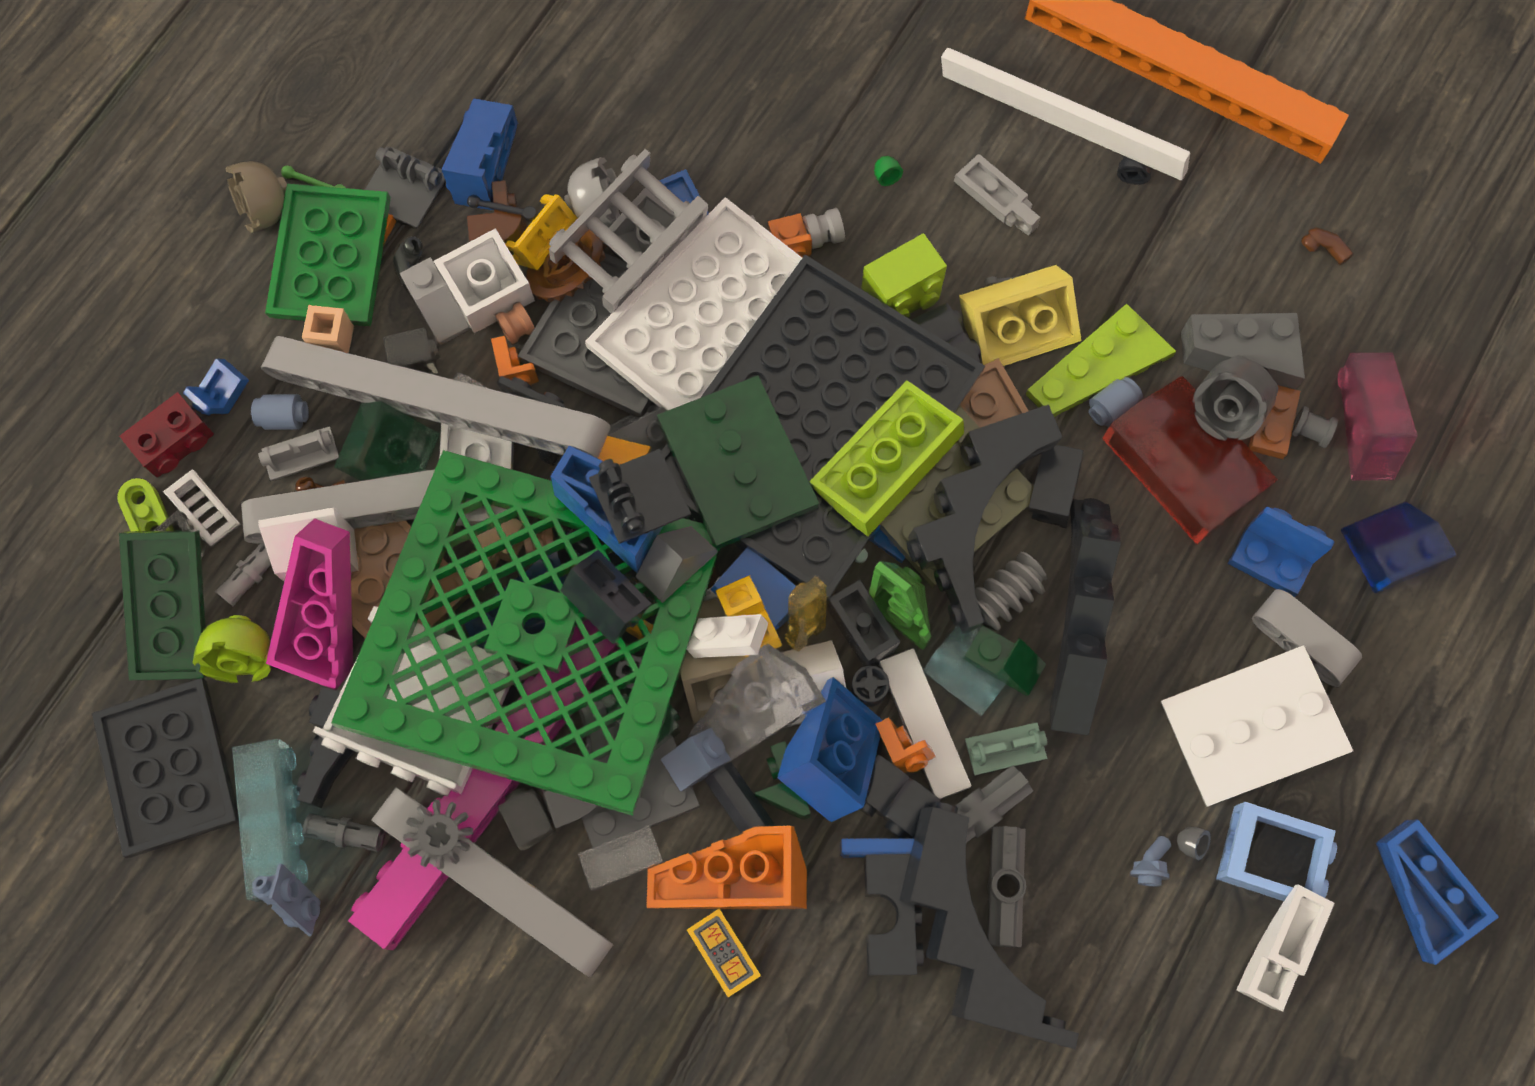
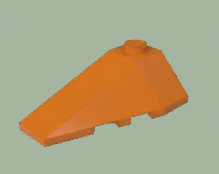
[647,826,807,909]

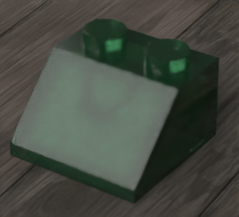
[334,401,440,481]

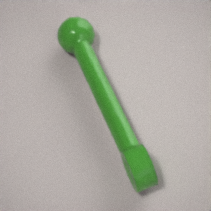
[281,165,345,188]

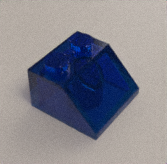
[1341,502,1456,594]

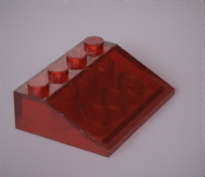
[1102,376,1278,545]

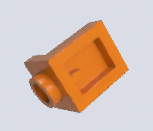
[768,213,812,258]
[491,336,539,386]
[876,717,936,773]

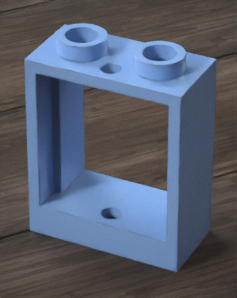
[1216,802,1337,901]

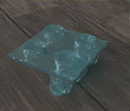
[923,625,1006,716]

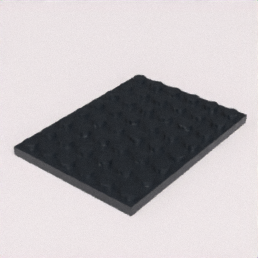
[661,255,985,601]

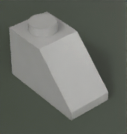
[399,257,470,346]

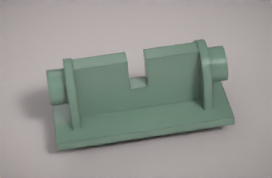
[965,723,1047,776]

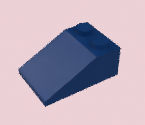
[777,677,882,822]

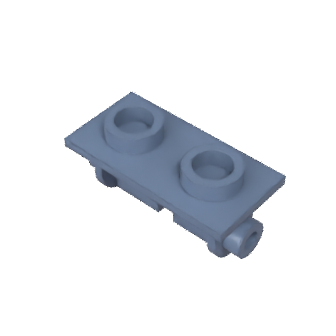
[252,863,321,936]

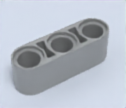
[1252,589,1362,687]

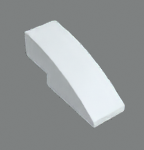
[1237,885,1334,1011]

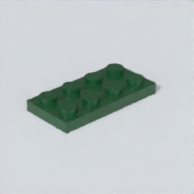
[119,530,207,680]

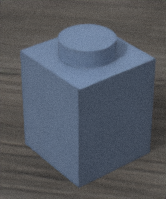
[661,728,731,792]

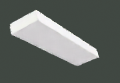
[879,648,971,800]

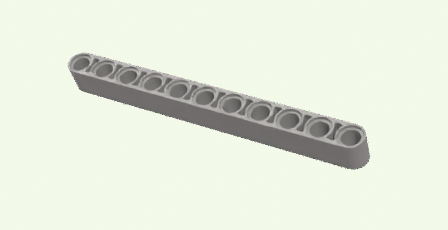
[261,336,611,458]

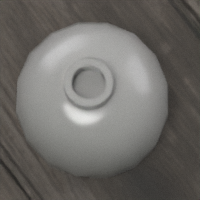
[564,157,620,227]

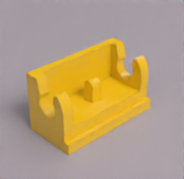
[505,194,578,270]

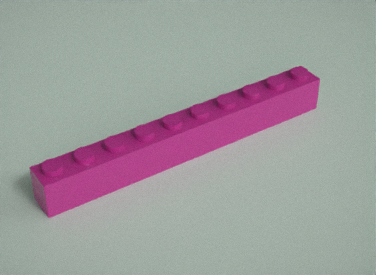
[348,620,623,950]

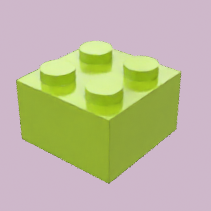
[861,233,947,318]

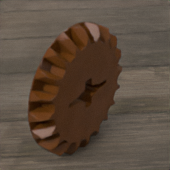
[526,230,607,303]

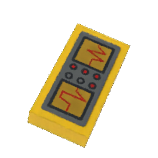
[687,909,761,998]

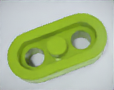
[117,478,172,531]

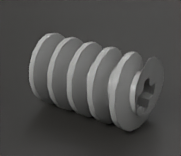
[975,552,1047,631]

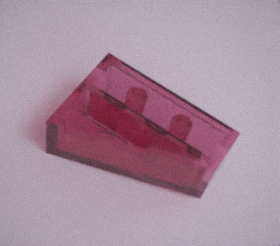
[1338,353,1417,480]

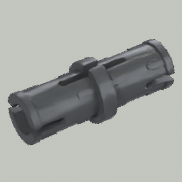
[302,813,385,852]

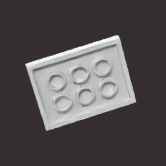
[1161,645,1353,807]

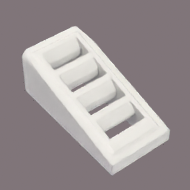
[163,469,241,547]

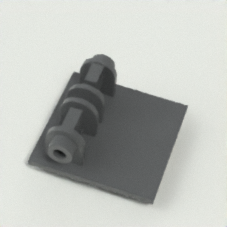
[365,146,446,229]

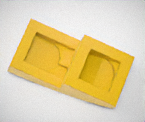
[715,575,782,661]

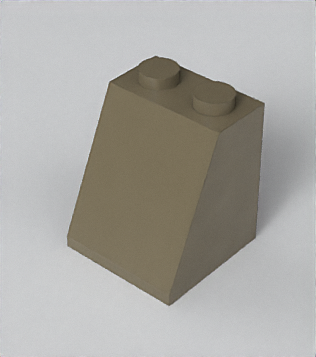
[680,597,765,724]

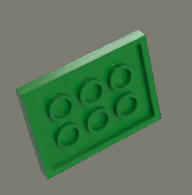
[265,184,391,326]

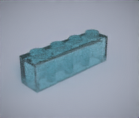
[232,739,308,902]

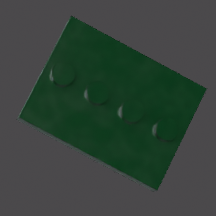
[657,375,819,549]

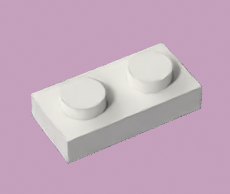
[687,614,768,658]

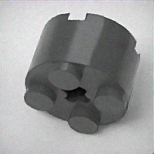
[1193,355,1278,440]

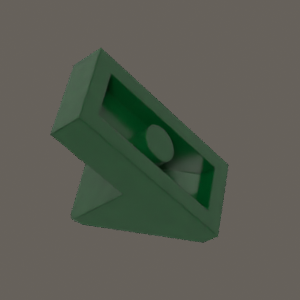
[963,625,1046,697]
[754,741,811,820]

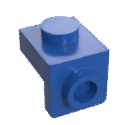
[183,359,249,415]

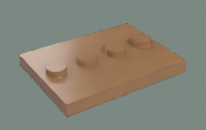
[351,521,475,638]

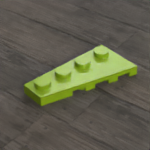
[1025,304,1176,417]

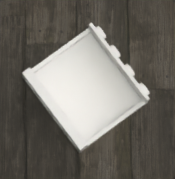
[313,606,518,796]

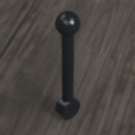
[467,195,537,222]

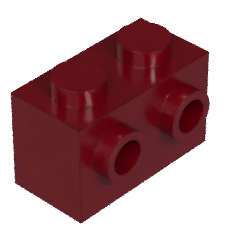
[119,392,214,478]

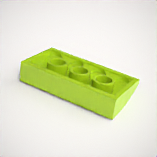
[809,380,964,537]

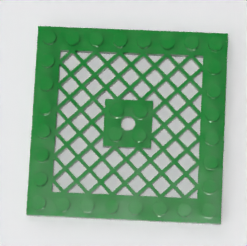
[331,450,720,816]

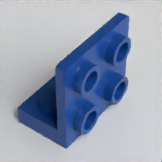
[1227,507,1335,597]

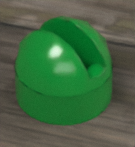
[874,156,903,186]

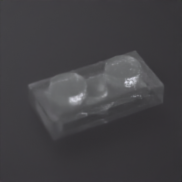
[578,825,664,891]

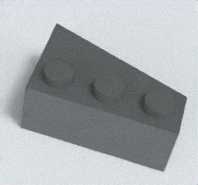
[1181,313,1305,390]

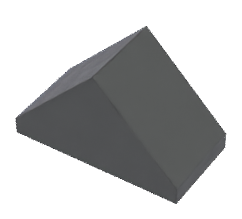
[636,526,718,603]

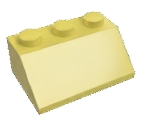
[959,265,1082,366]

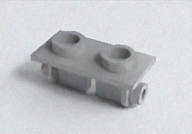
[258,426,340,481]

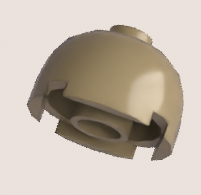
[226,161,287,233]

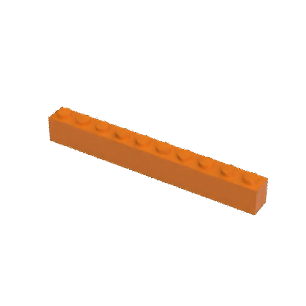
[1025,0,1349,163]

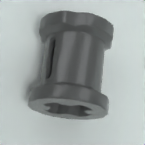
[1291,406,1338,448]

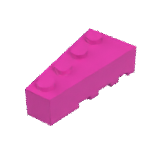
[266,518,353,690]

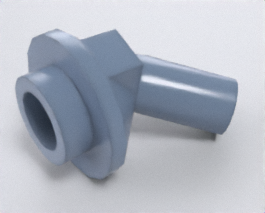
[1130,836,1171,887]

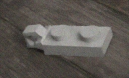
[954,154,1040,236]

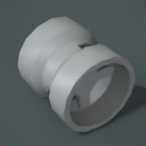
[803,208,845,249]

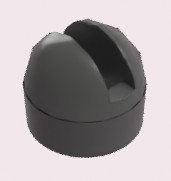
[1177,826,1211,860]

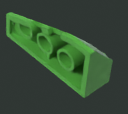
[869,561,931,650]

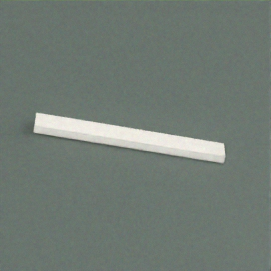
[941,48,1190,181]

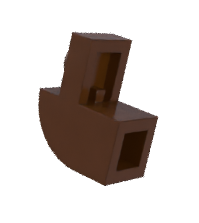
[467,180,527,254]

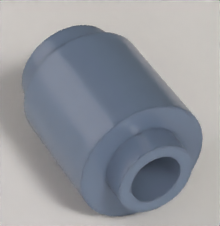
[1089,377,1143,428]
[251,394,309,430]

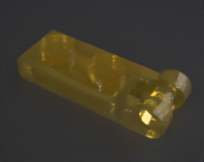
[784,576,827,652]

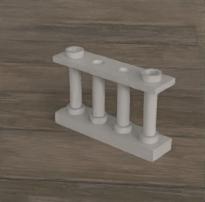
[549,149,708,314]

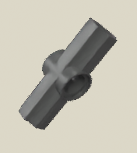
[956,766,1033,843]
[986,826,1027,948]

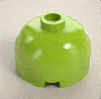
[193,615,271,683]

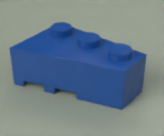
[441,98,518,211]
[551,445,663,573]
[1376,819,1499,965]

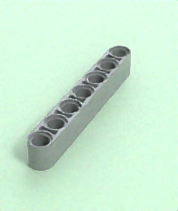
[241,469,492,544]
[371,787,614,978]

